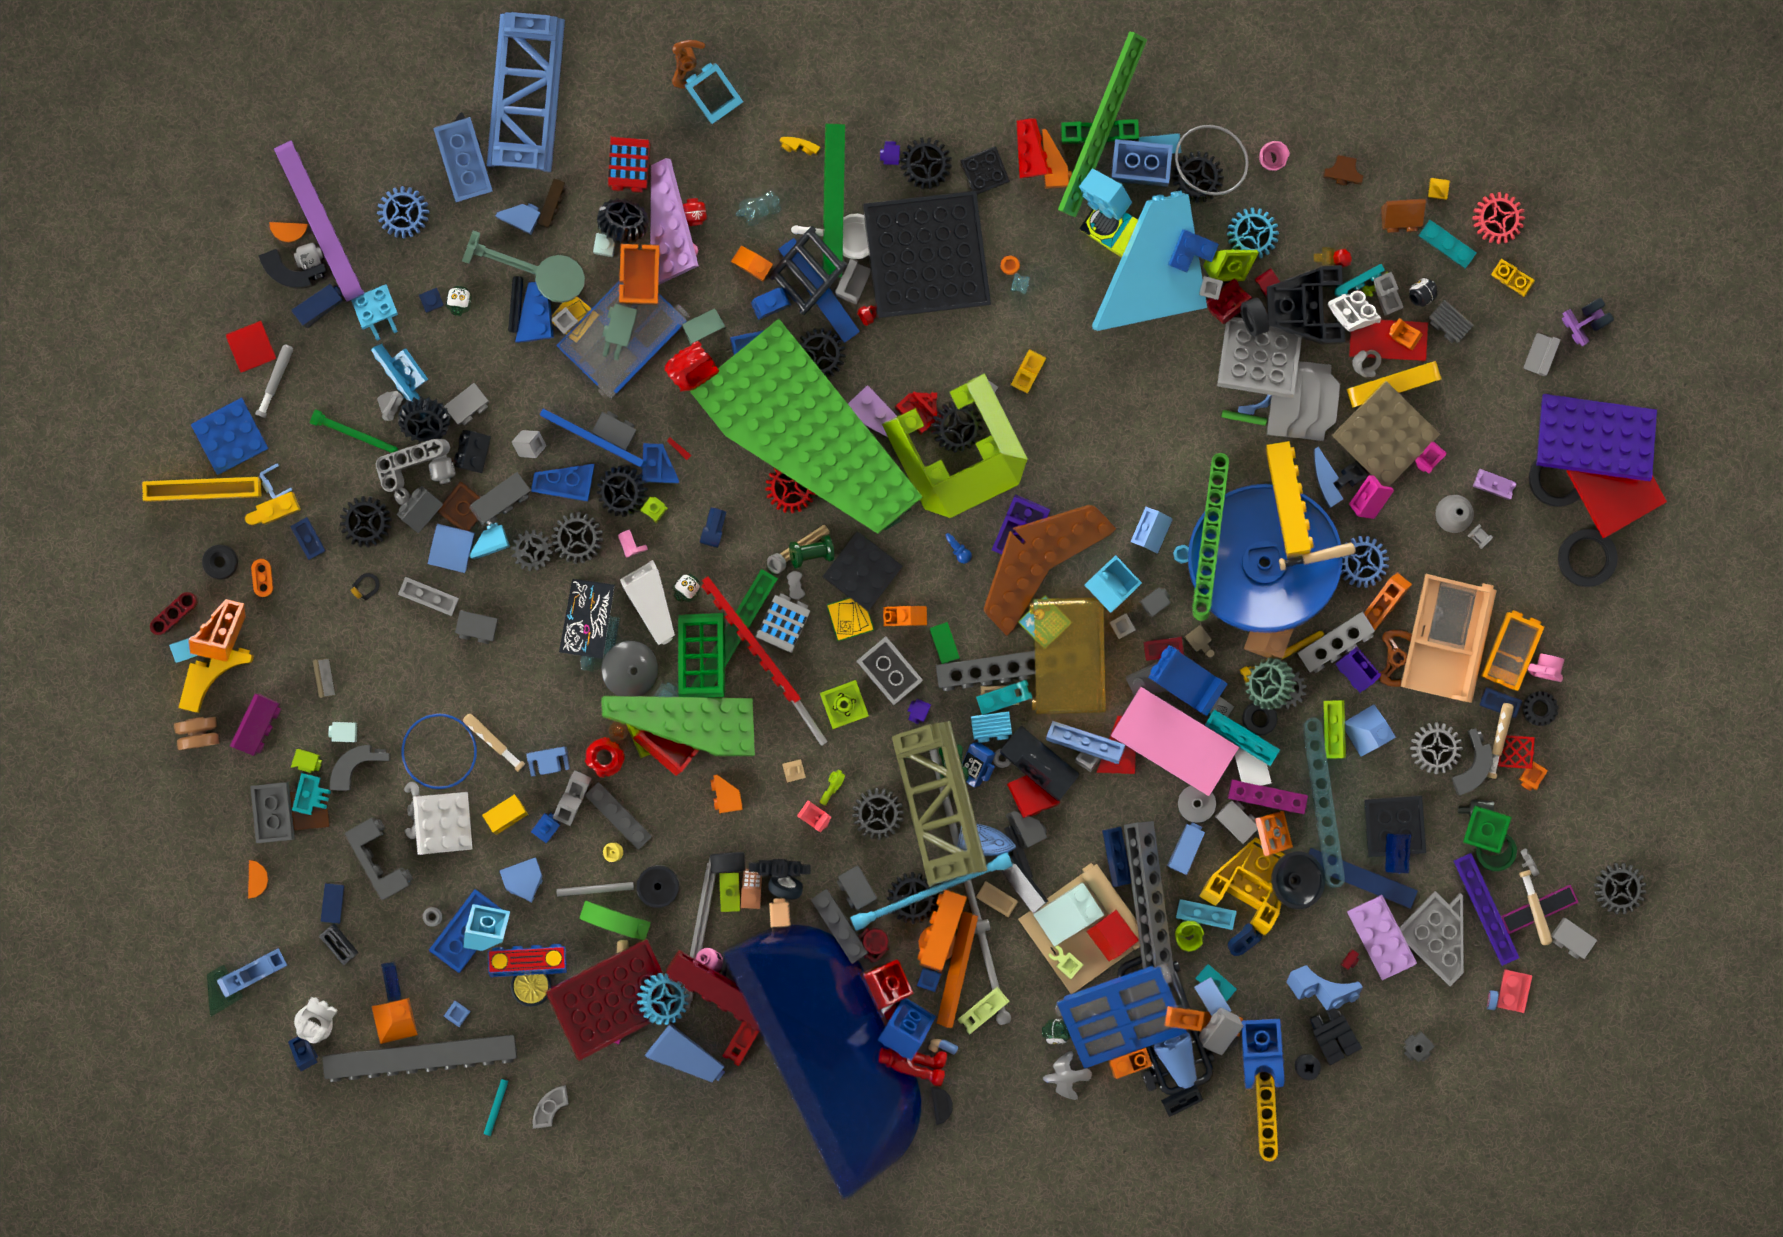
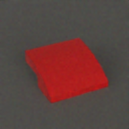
[226,321,276,373]
[1007,775,1060,818]

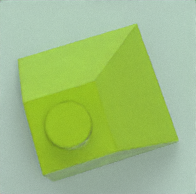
[1203,250,1259,281]

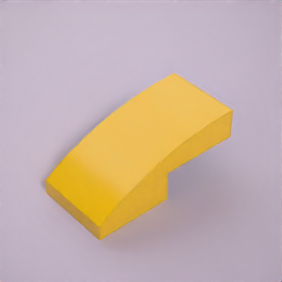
[1011,349,1046,394]

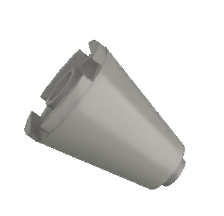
[1435,495,1474,533]

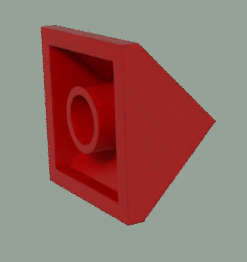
[1086,909,1139,961]

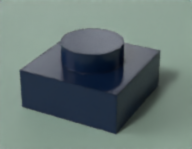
[419,288,444,313]

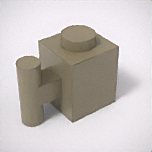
[1184,625,1214,657]

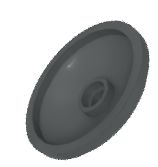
[601,641,658,697]

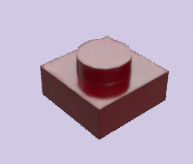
[1340,949,1359,969]

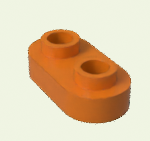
[251,559,274,597]

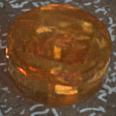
[609,722,628,741]

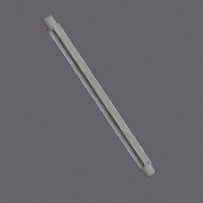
[683,857,716,1008]

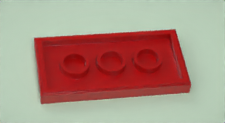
[1349,320,1428,361]

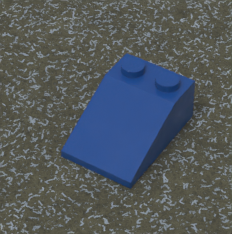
[878,998,936,1060]

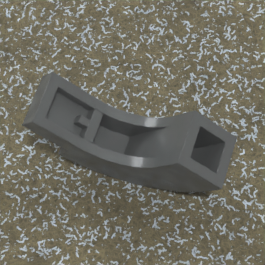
[1451,728,1492,795]
[330,745,391,791]

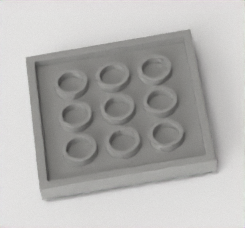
[1217,317,1302,398]

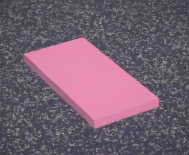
[1111,687,1239,796]

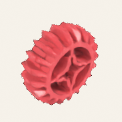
[1473,192,1525,244]

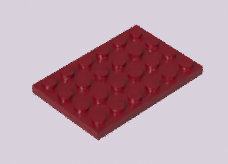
[545,939,676,1061]

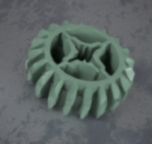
[1245,658,1297,710]

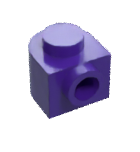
[880,141,900,165]
[908,699,931,724]

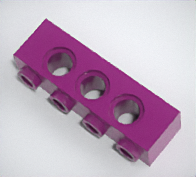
[1227,779,1308,814]

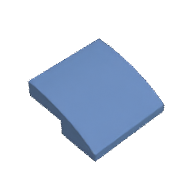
[428,524,475,573]

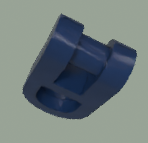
[1227,923,1262,956]

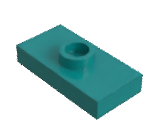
[1195,964,1237,1001]

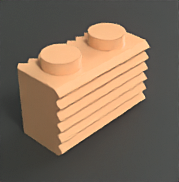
[770,898,791,927]

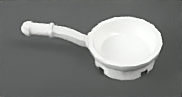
[791,214,869,259]

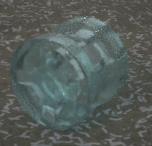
[1011,273,1030,295]

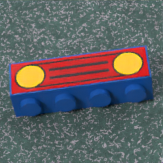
[488,944,567,977]

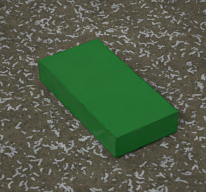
[929,622,960,664]

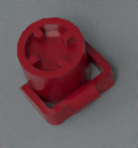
[858,927,889,963]

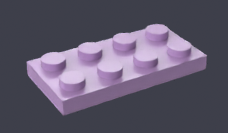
[1347,895,1417,980]

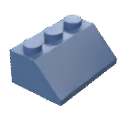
[1111,139,1173,187]

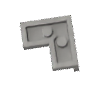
[835,259,871,305]

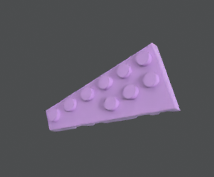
[650,158,699,285]

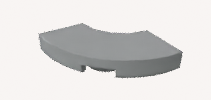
[533,1085,569,1129]

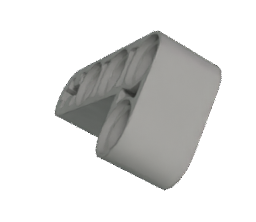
[376,439,450,492]

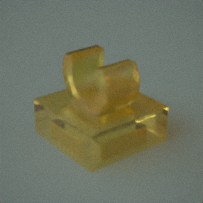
[1314,247,1335,266]

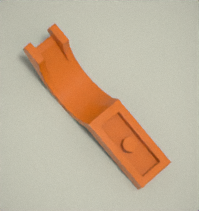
[1165,1006,1243,1037]

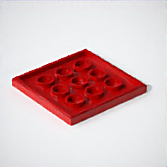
[1566,470,1667,538]

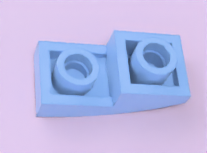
[1194,977,1231,1015]

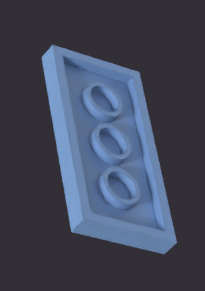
[433,117,492,202]

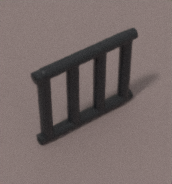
[769,226,848,315]

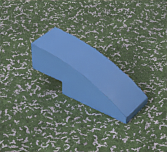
[1313,447,1343,508]

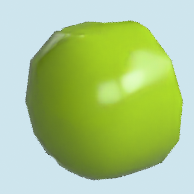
[1175,920,1204,952]

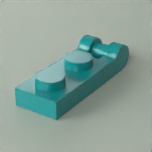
[1334,264,1385,298]
[976,680,1033,715]

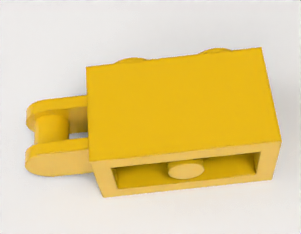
[245,492,301,525]

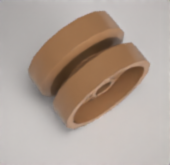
[174,717,220,750]

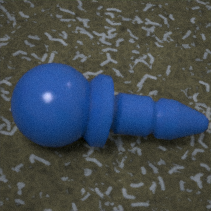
[946,533,972,564]

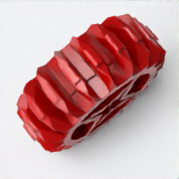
[765,468,816,514]

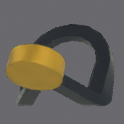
[351,573,380,600]

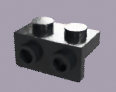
[454,430,491,473]

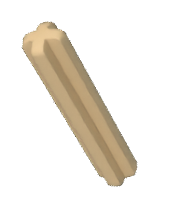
[780,525,830,562]

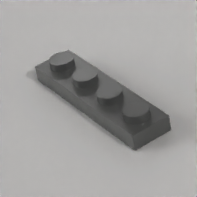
[585,782,652,850]
[811,889,869,964]

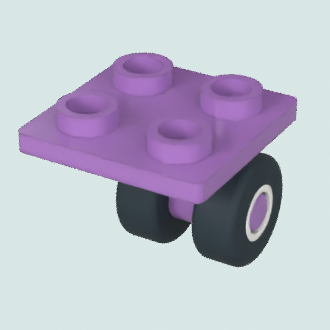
[1562,298,1614,346]

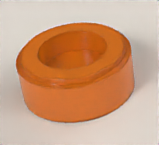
[1001,256,1020,275]

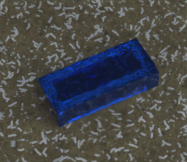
[1385,834,1411,873]
[381,962,402,1002]

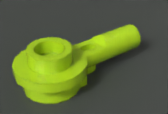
[820,769,845,806]

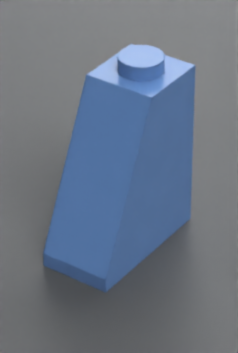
[1167,822,1205,875]

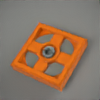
[1255,811,1293,856]

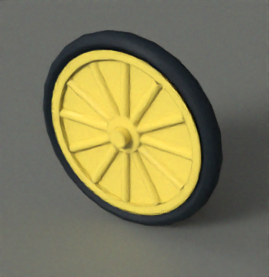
[511,974,551,1007]

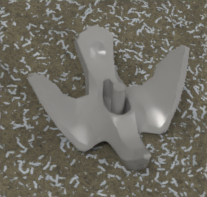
[1043,1051,1092,1100]

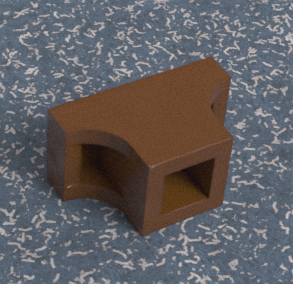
[1323,155,1363,185]

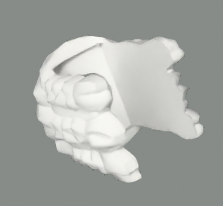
[294,997,337,1043]

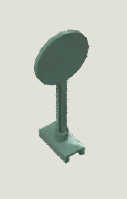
[462,230,585,303]

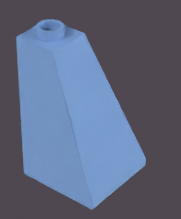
[645,1023,725,1082]

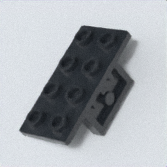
[1000,726,1080,801]

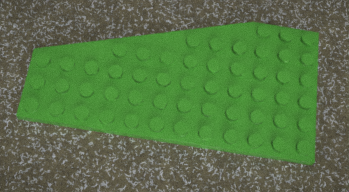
[690,319,923,534]

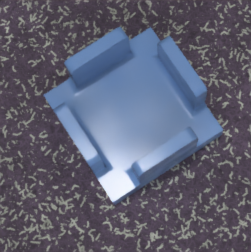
[526,747,570,776]

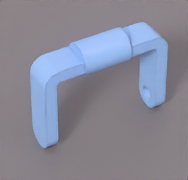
[260,463,292,499]

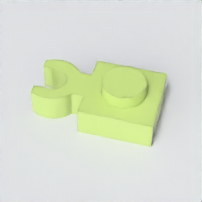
[1048,946,1083,979]

